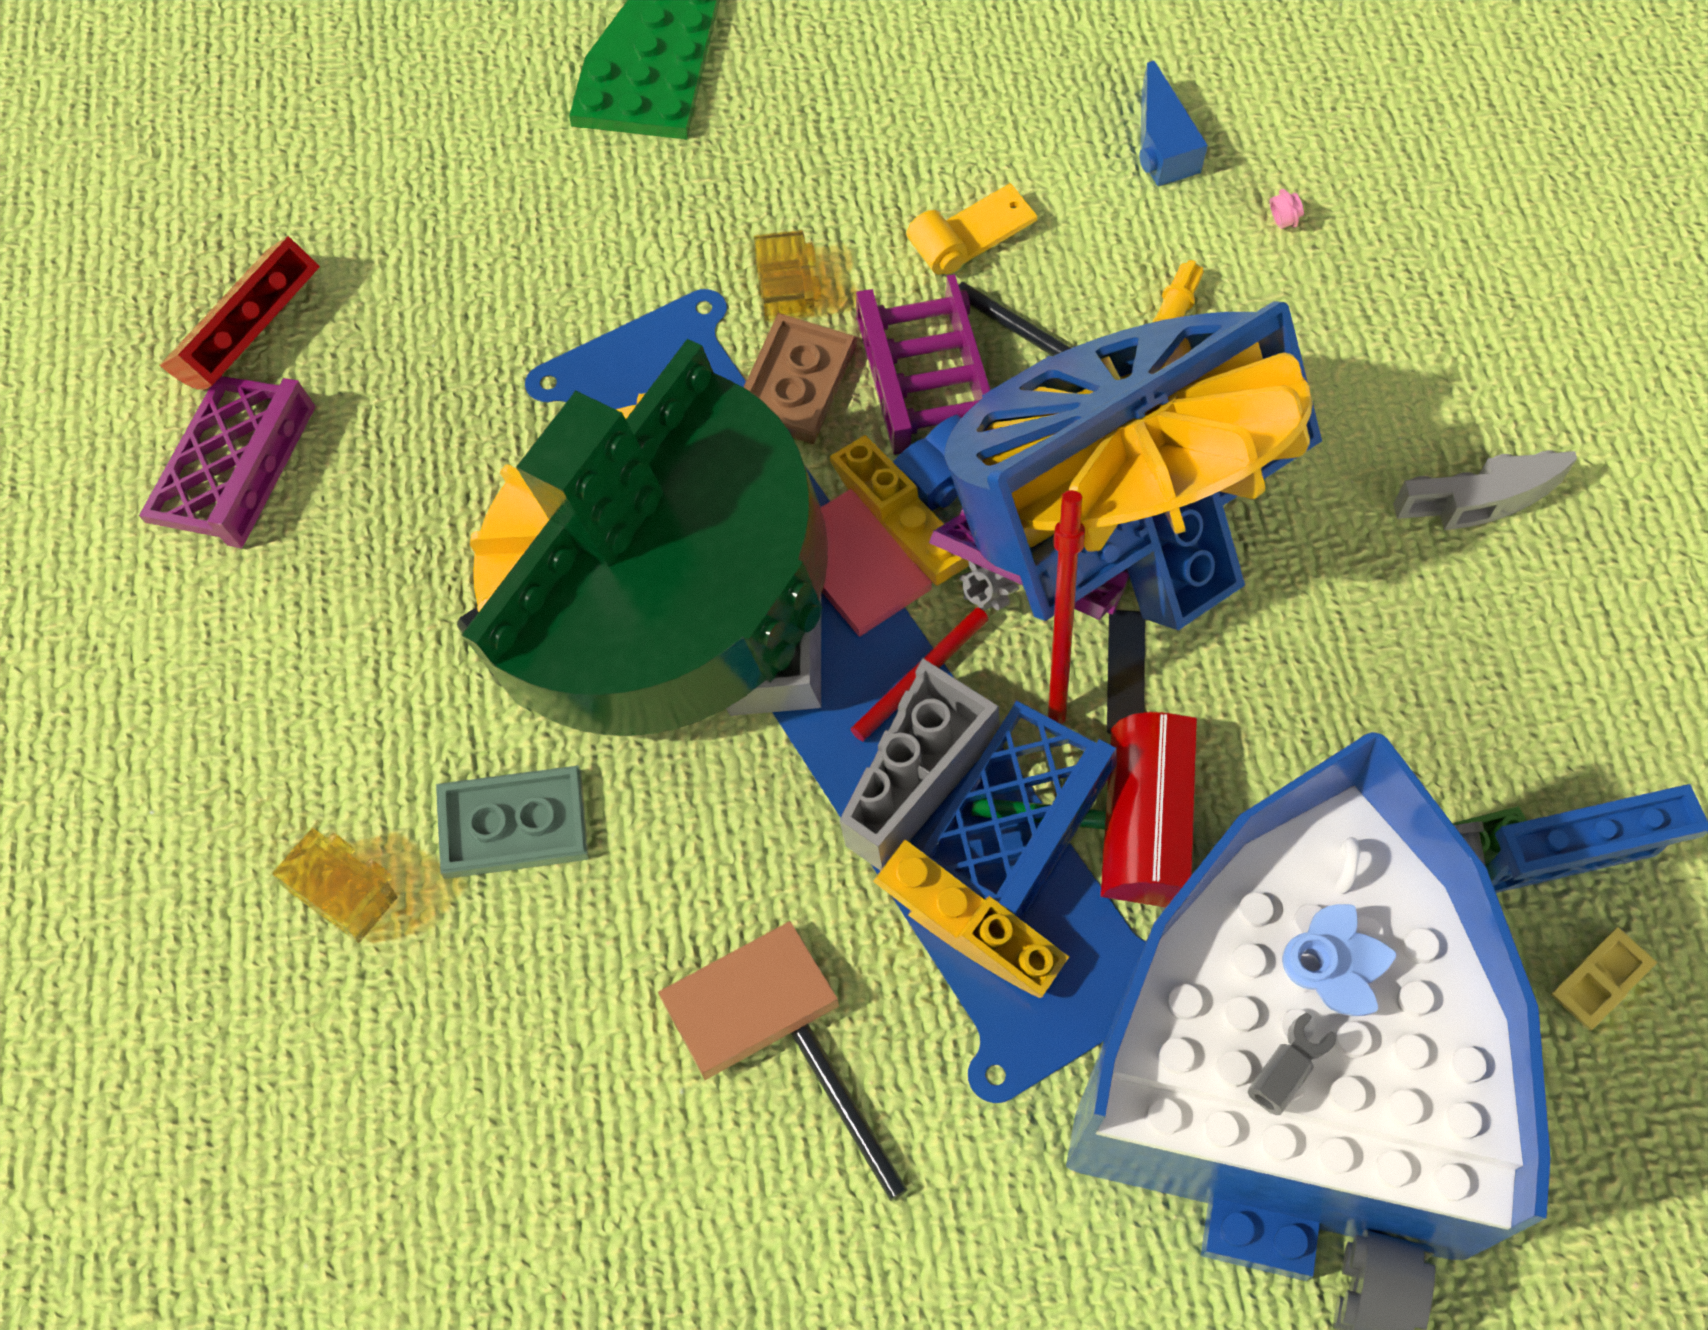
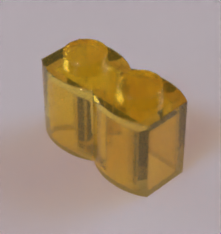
[753,230,821,321]

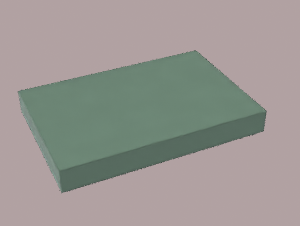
[436,765,589,879]

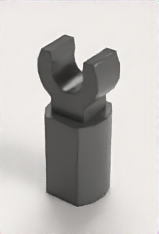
[1247,1012,1337,1115]

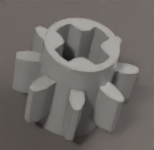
[960,561,1019,611]

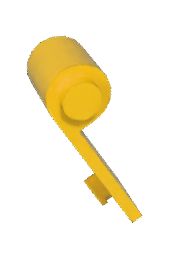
[906,183,1037,275]

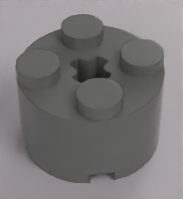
[1333,1230,1435,1330]

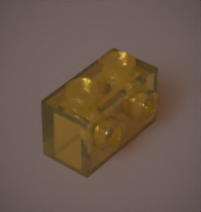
[272,828,398,943]

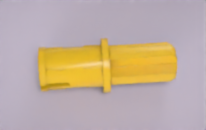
[1152,260,1204,323]

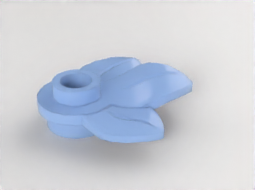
[1282,904,1396,1016]

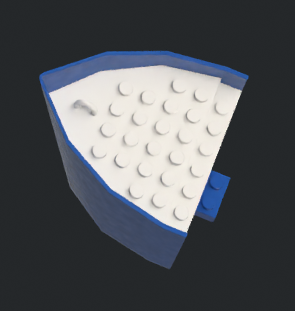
[1066,732,1551,1281]

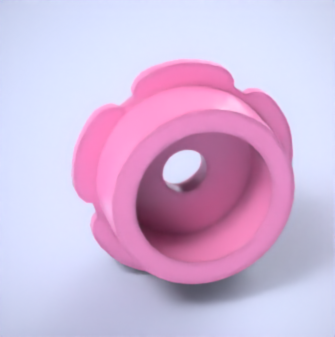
[1269,189,1304,229]

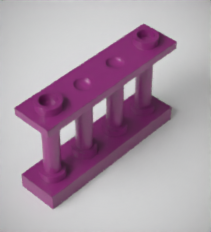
[856,274,990,455]

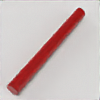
[851,607,989,742]

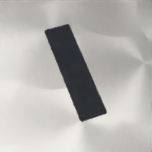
[1107,610,1145,734]

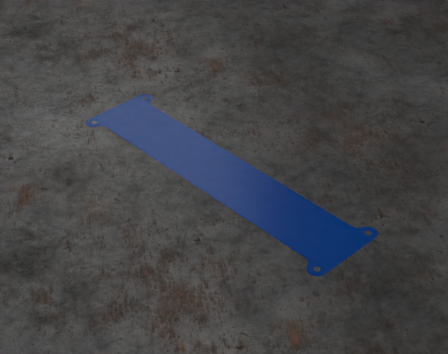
[525,289,1146,1103]

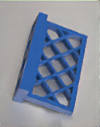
[921,700,1117,920]
[1486,784,1708,893]

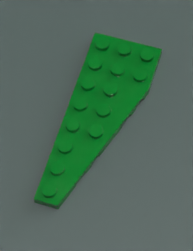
[569,0,720,140]

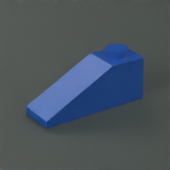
[1139,61,1208,187]

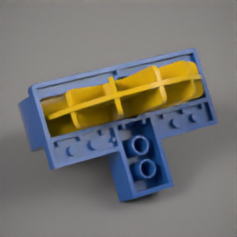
[945,301,1322,630]

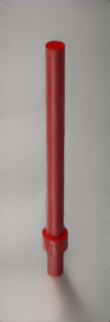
[1048,490,1085,724]

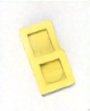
[1550,927,1658,1031]

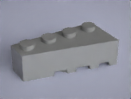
[839,658,1000,871]

